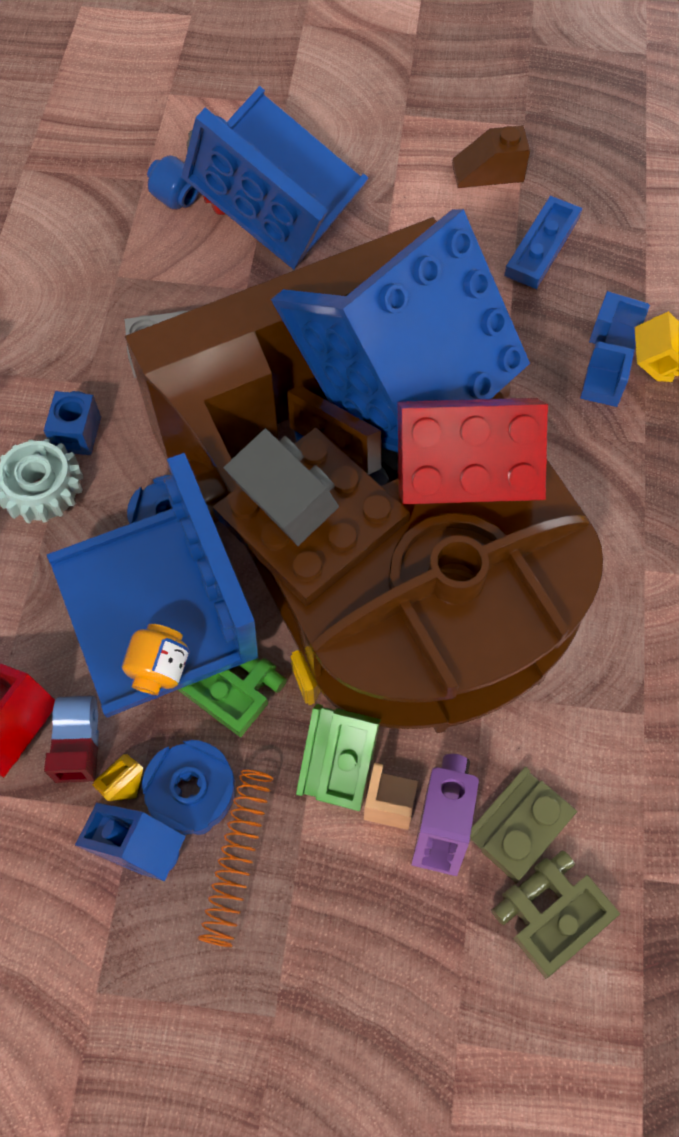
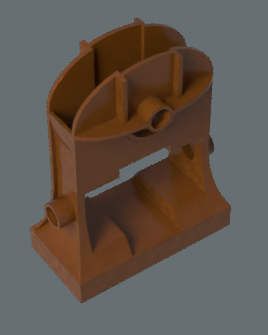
[125,217,603,733]

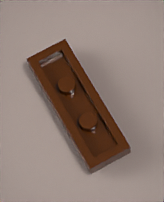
[288,386,382,475]

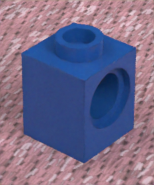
[44,391,101,456]

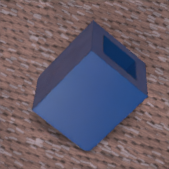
[589,291,650,349]
[580,342,635,407]

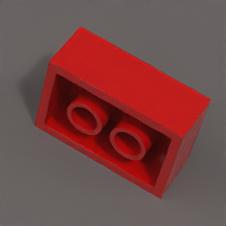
[398,398,548,504]

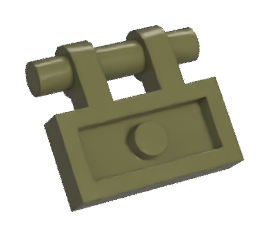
[491,850,620,979]

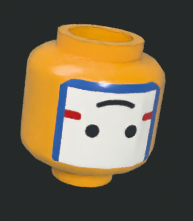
[122,624,189,695]

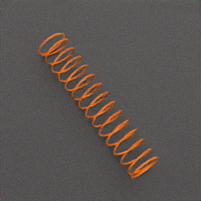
[198,769,273,947]

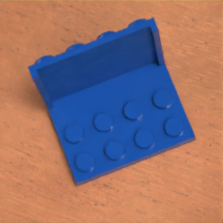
[181,86,368,270]
[271,209,530,452]
[46,453,258,718]

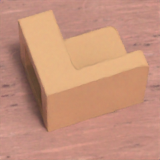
[364,763,418,830]

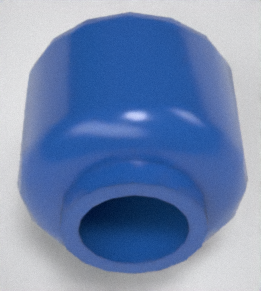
[147,155,199,210]

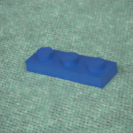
[504,195,582,289]

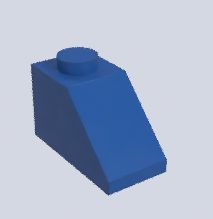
[75,802,186,881]

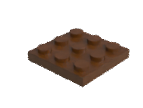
[213,427,410,607]

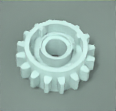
[0,439,83,523]

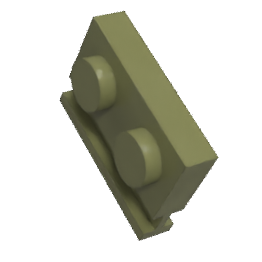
[469,767,578,884]

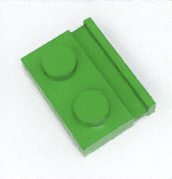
[296,704,381,811]

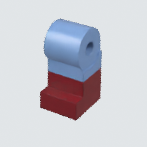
[44,696,99,783]

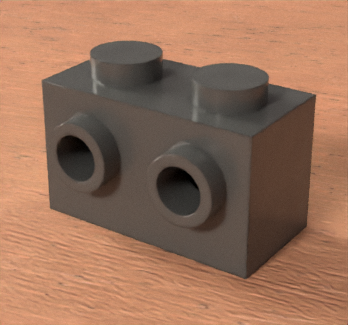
[223,428,339,546]

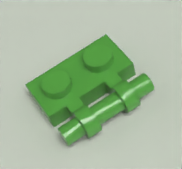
[178,658,287,738]

